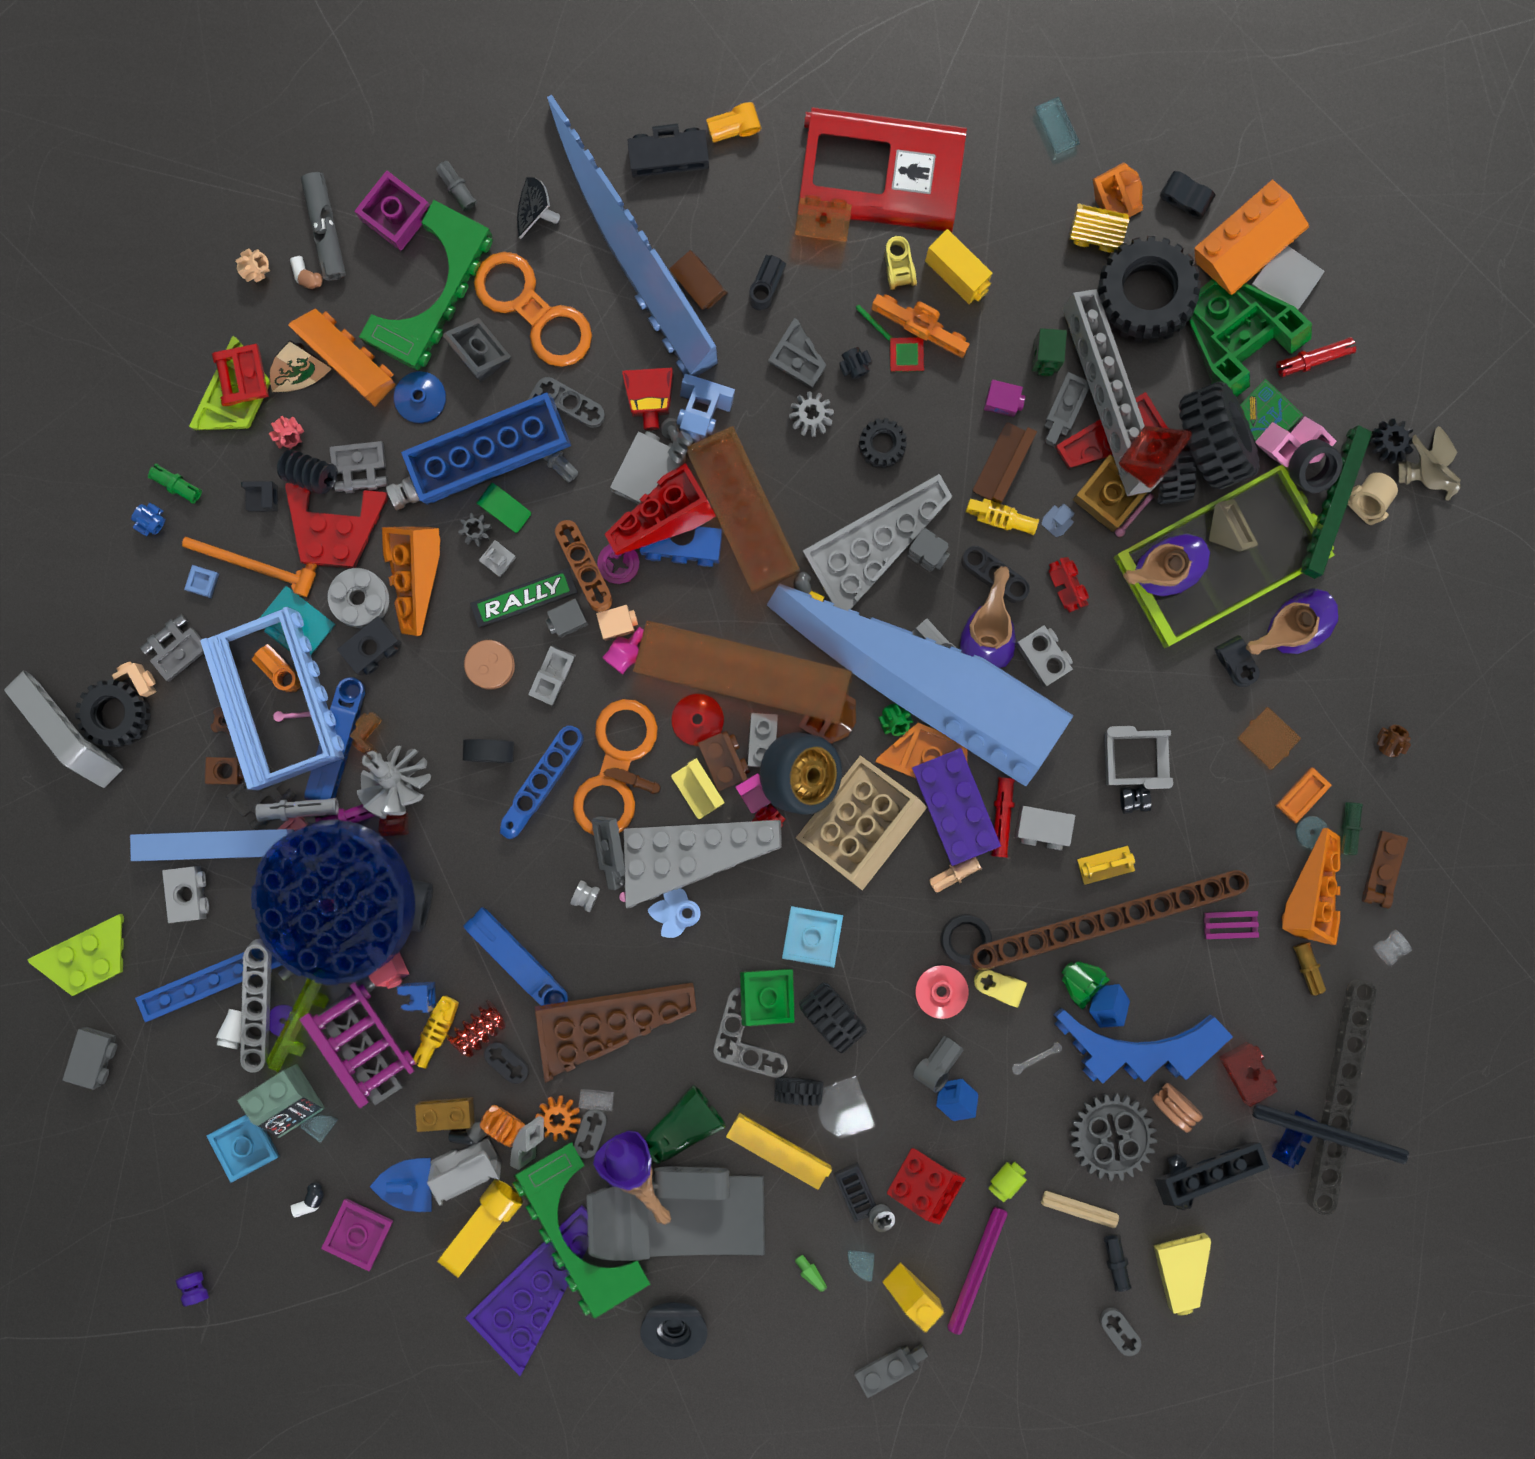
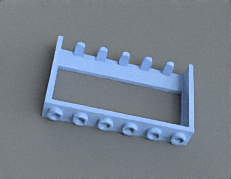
[200,607,344,791]

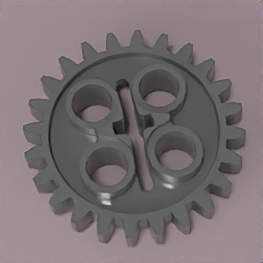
[1070,1093,1157,1181]

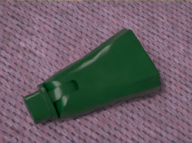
[644,1085,726,1165]

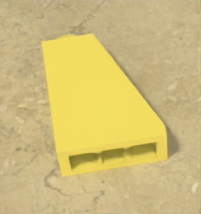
[1153,1233,1211,1315]

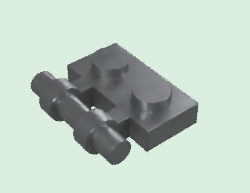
[330,441,388,493]
[140,614,204,682]

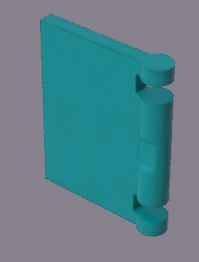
[258,586,336,655]

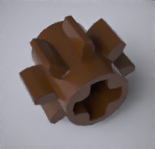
[1377,725,1411,757]

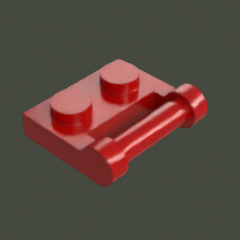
[212,344,269,406]

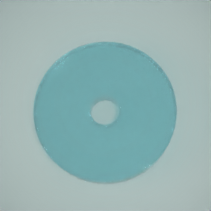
[1296,816,1328,848]

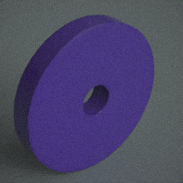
[269,1005,299,1037]

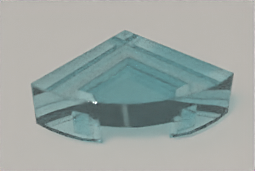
[300,1115,338,1143]
[848,1250,874,1281]

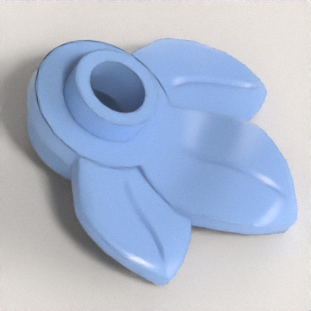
[648,888,701,938]

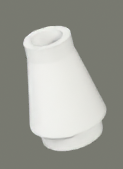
[216,1009,242,1050]

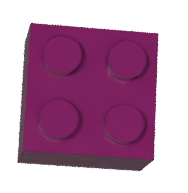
[354,170,430,251]

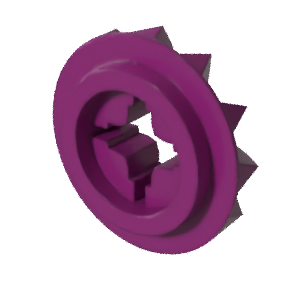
[597,544,640,585]

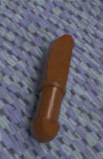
[603,768,661,794]

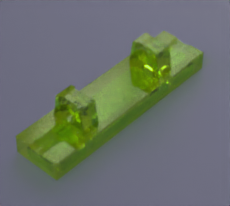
[266,966,329,1072]

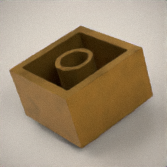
[1073,455,1146,532]

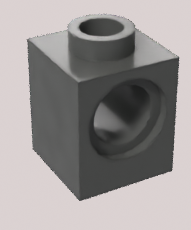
[545,598,589,638]

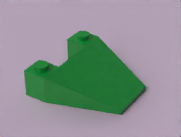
[1188,279,1312,397]

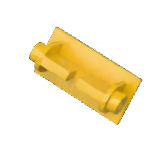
[1077,846,1135,885]

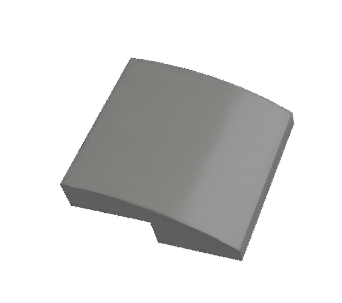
[1251,246,1325,309]

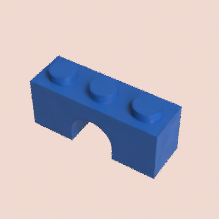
[640,526,723,567]

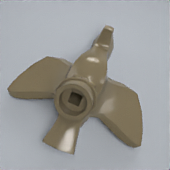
[1398,427,1461,500]

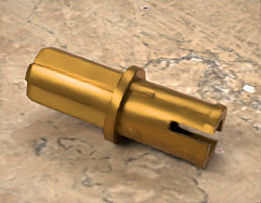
[1293,942,1326,996]

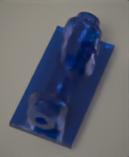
[1272,1110,1318,1169]

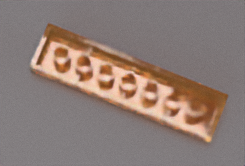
[633,620,853,725]

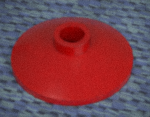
[672,694,724,746]

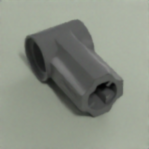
[913,1036,964,1093]

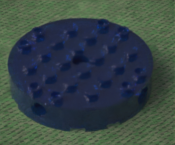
[251,820,415,985]

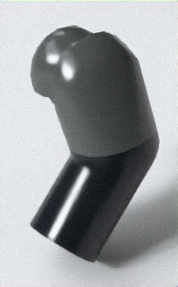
[449,1122,488,1145]

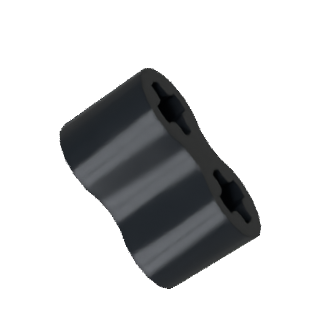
[1160,171,1216,219]

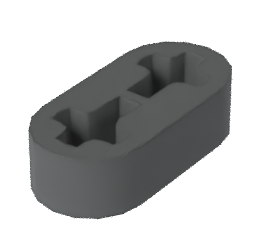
[574,1107,607,1158]
[1100,1308,1141,1356]

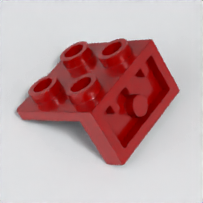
[887,1148,966,1225]

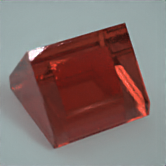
[378,811,409,836]

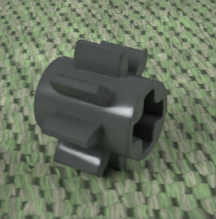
[458,513,492,546]

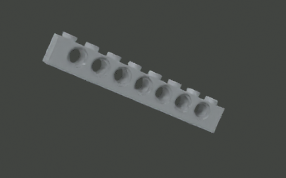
[1062,289,1163,496]

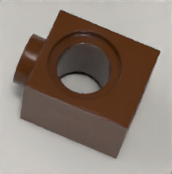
[205,757,245,785]

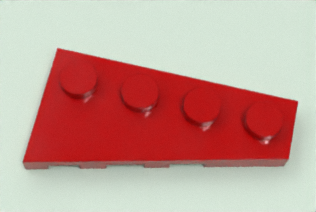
[1055,392,1173,469]

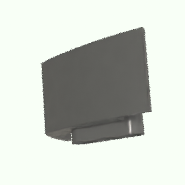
[587,1166,765,1261]

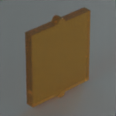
[1238,707,1301,770]

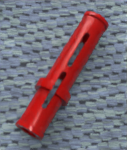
[1276,337,1356,377]
[991,777,1015,858]

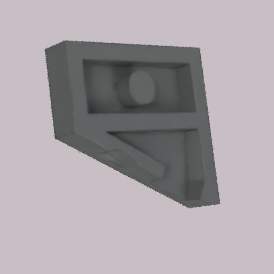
[768,318,826,389]

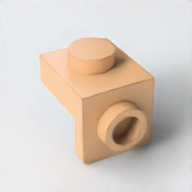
[112,662,156,697]

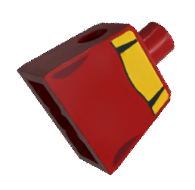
[622,368,674,430]

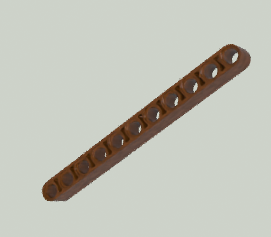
[970,870,1249,971]

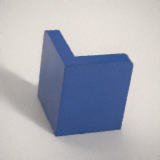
[1089,984,1130,1028]
[936,1079,978,1121]

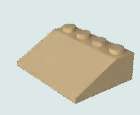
[796,755,927,890]

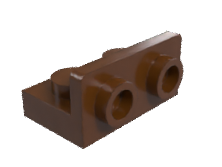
[698,730,750,791]

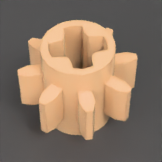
[236,249,270,283]

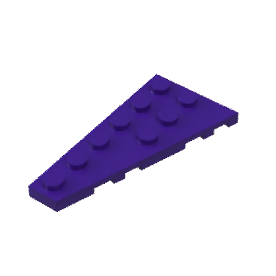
[465,1205,589,1376]

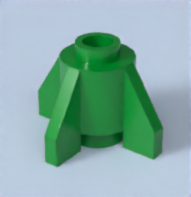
[1062,961,1110,1010]

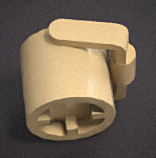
[1348,473,1398,525]

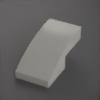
[528,645,576,705]
[510,1116,544,1170]

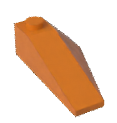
[382,527,441,636]
[1282,828,1340,945]

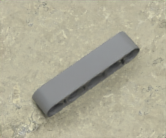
[240,939,272,1073]

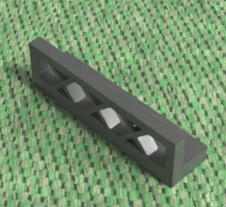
[318,998,403,1105]

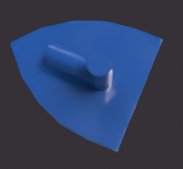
[370,1158,432,1212]

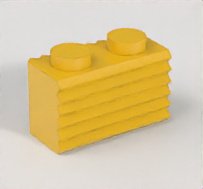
[1070,204,1129,253]

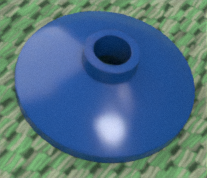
[394,371,446,424]

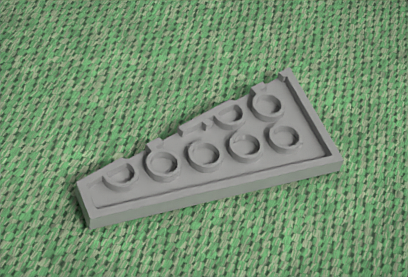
[803,474,952,611]

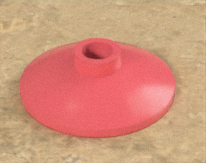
[916,965,969,1019]

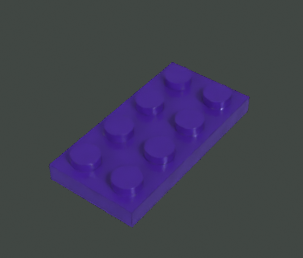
[912,748,1001,866]

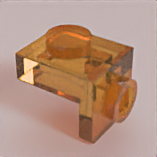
[350,712,383,754]

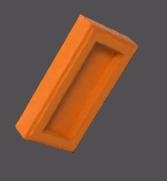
[1275,767,1332,824]

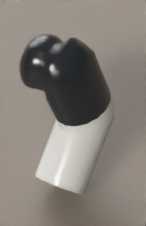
[291,1183,324,1218]

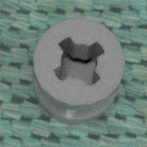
[570,880,600,913]

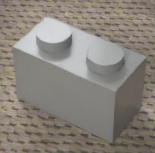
[1015,806,1075,851]

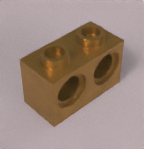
[415,1097,475,1132]

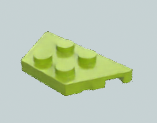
[189,336,270,430]
[27,914,124,996]

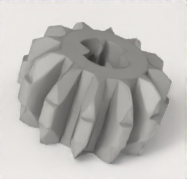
[789,392,834,437]

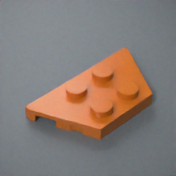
[875,723,969,779]

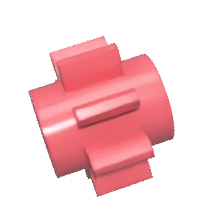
[269,416,304,449]

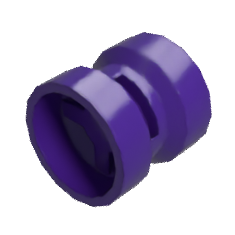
[175,1271,209,1307]

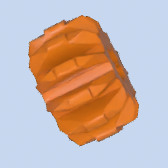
[535,1095,581,1142]
[479,1105,525,1147]

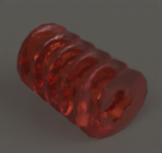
[446,1000,506,1058]

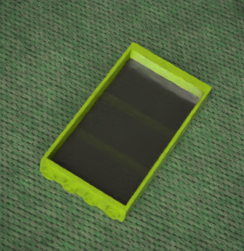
[1113,464,1335,649]

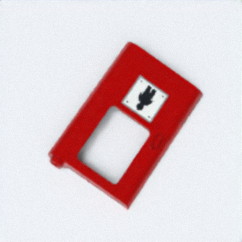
[798,107,967,232]

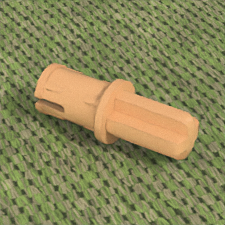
[929,857,982,892]

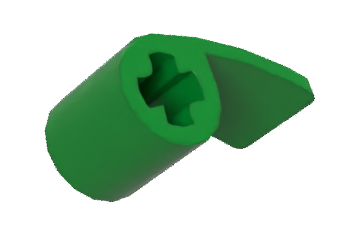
[476,482,531,533]

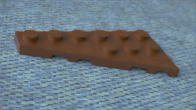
[535,983,696,1083]

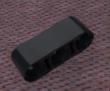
[961,546,1030,603]

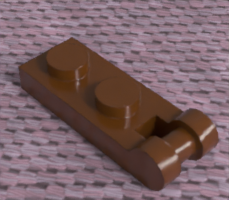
[1362,831,1408,909]

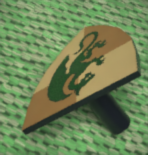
[270,340,332,392]

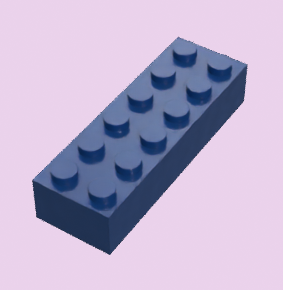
[401,393,572,505]

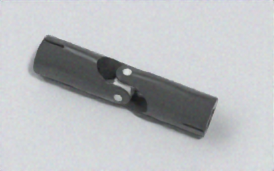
[301,172,346,280]

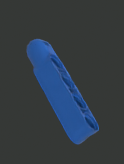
[304,677,365,800]
[500,726,584,839]
[463,907,569,1006]

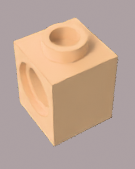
[596,605,638,641]

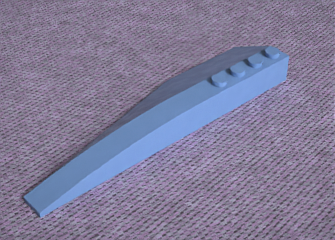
[547,95,718,377]
[767,584,1073,786]

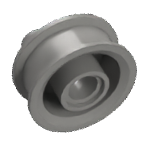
[328,568,389,628]

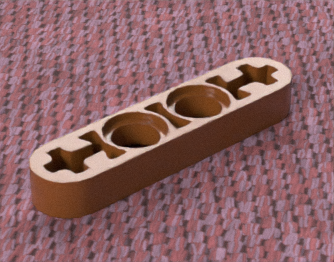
[555,520,612,612]

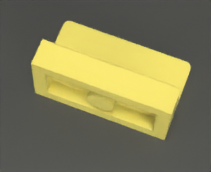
[671,758,725,819]

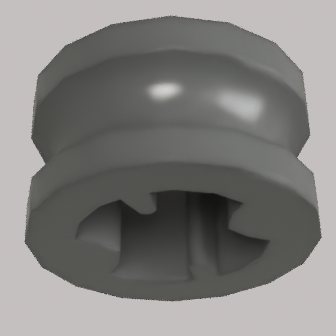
[868,1204,895,1232]

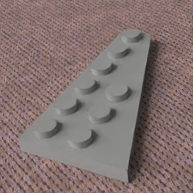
[624,820,782,908]

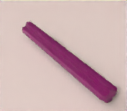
[948,1207,1007,1335]

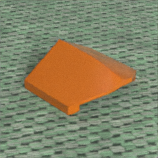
[1093,163,1143,218]

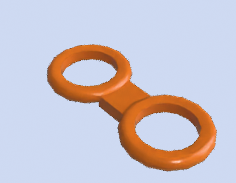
[474,252,592,367]
[573,699,658,835]

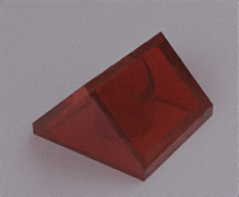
[1119,426,1192,489]

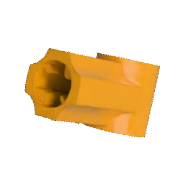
[706,102,761,142]

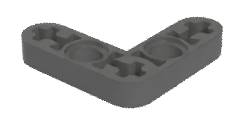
[528,377,605,428]
[713,987,788,1078]

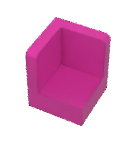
[736,773,771,813]

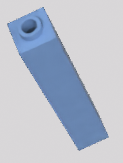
[130,829,298,861]

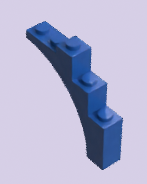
[1053,1008,1233,1084]

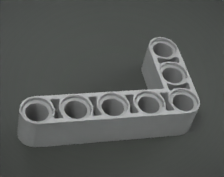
[4,670,123,788]

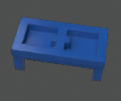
[397,982,436,1013]

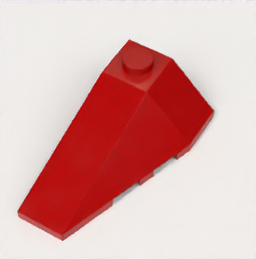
[605,463,716,556]

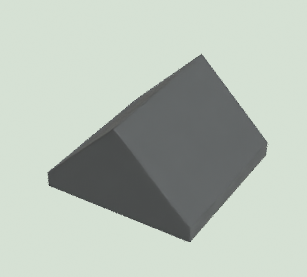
[443,318,511,383]

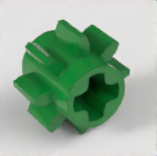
[878,704,913,736]

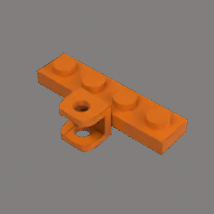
[872,294,970,359]

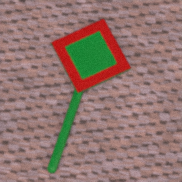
[856,305,924,372]

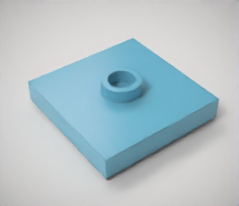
[782,906,843,968]

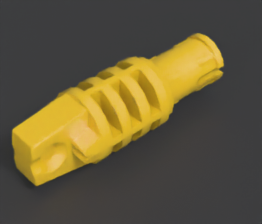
[966,499,1039,535]
[413,996,459,1069]

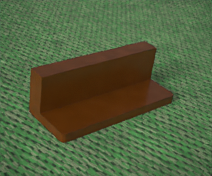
[973,422,1037,504]

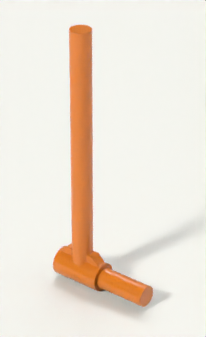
[182,537,317,598]

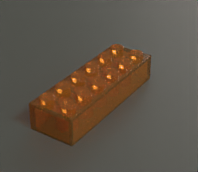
[686,426,800,594]

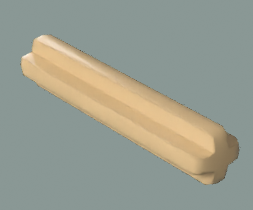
[1041,1191,1119,1228]

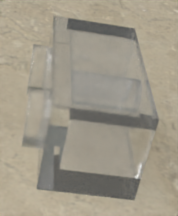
[579,1089,615,1111]

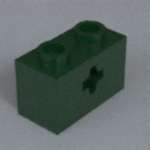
[1032,328,1067,376]

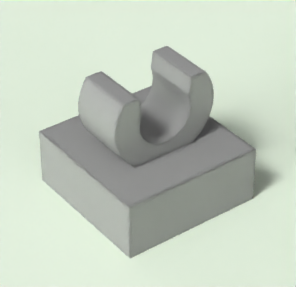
[479,540,516,577]

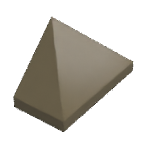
[1209,499,1258,552]

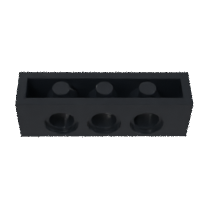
[1154,1142,1270,1206]

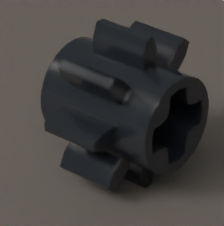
[839,347,872,379]

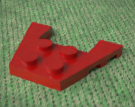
[285,483,389,568]

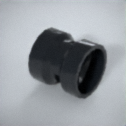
[1120,786,1151,814]

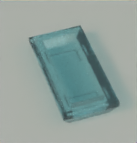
[1035,97,1080,154]

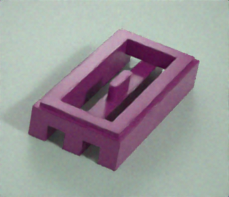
[1203,911,1259,939]

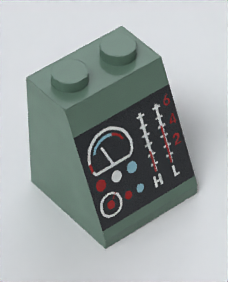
[237,1064,325,1138]

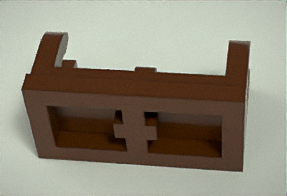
[669,250,728,309]

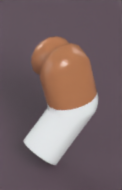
[290,256,323,289]

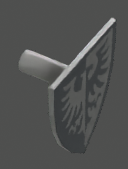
[517,177,560,238]

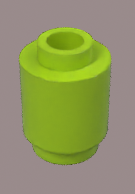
[988,1161,1027,1202]

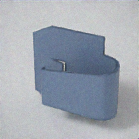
[1041,504,1075,537]

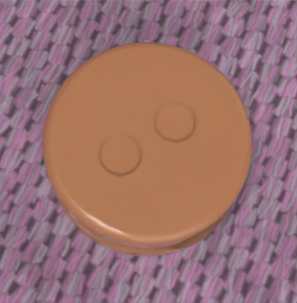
[464,640,515,690]
[1152,1083,1203,1133]

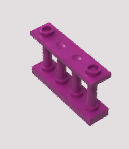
[299,982,416,1109]

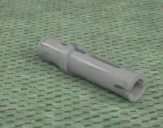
[256,798,339,821]

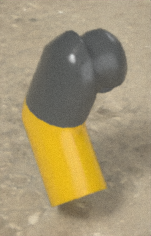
[793,572,825,602]

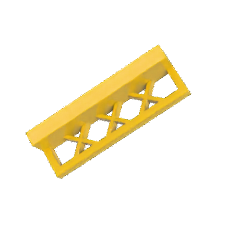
[726,1113,832,1190]

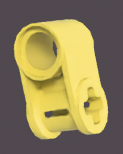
[885,236,917,290]
[974,969,1027,1008]

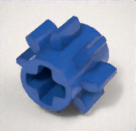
[131,503,165,536]

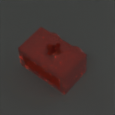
[1219,1042,1278,1107]

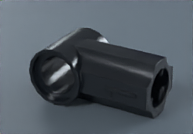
[749,255,786,310]

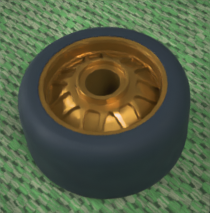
[760,732,842,814]

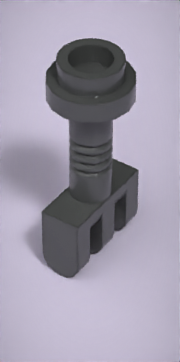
[661,418,693,463]

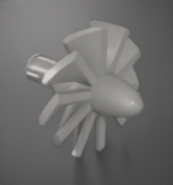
[357,746,431,819]

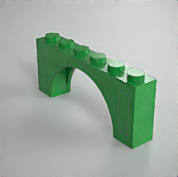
[359,200,493,371]
[512,1142,650,1319]

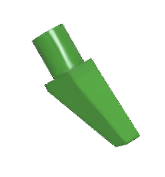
[795,1255,827,1292]

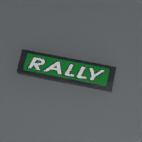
[470,568,578,628]

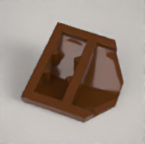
[798,682,856,744]

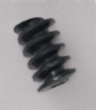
[277,449,338,494]

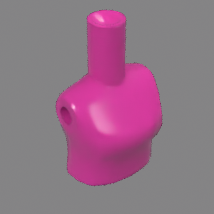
[602,627,647,675]

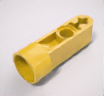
[437,1179,523,1278]

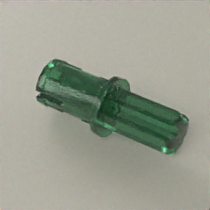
[1341,802,1363,856]

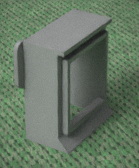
[1104,726,1173,789]
[427,1137,502,1206]

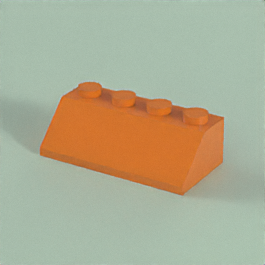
[1194,179,1309,295]
[288,308,396,407]

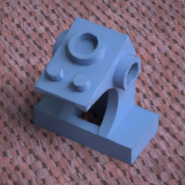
[677,373,735,446]

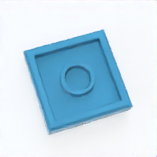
[207,1115,280,1183]

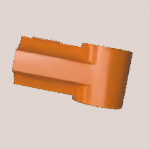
[252,644,301,693]

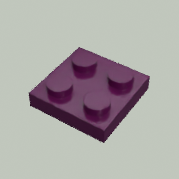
[321,1198,393,1271]

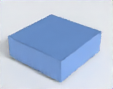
[184,565,219,598]

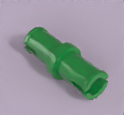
[148,464,202,504]

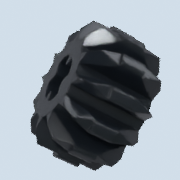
[1369,418,1414,464]

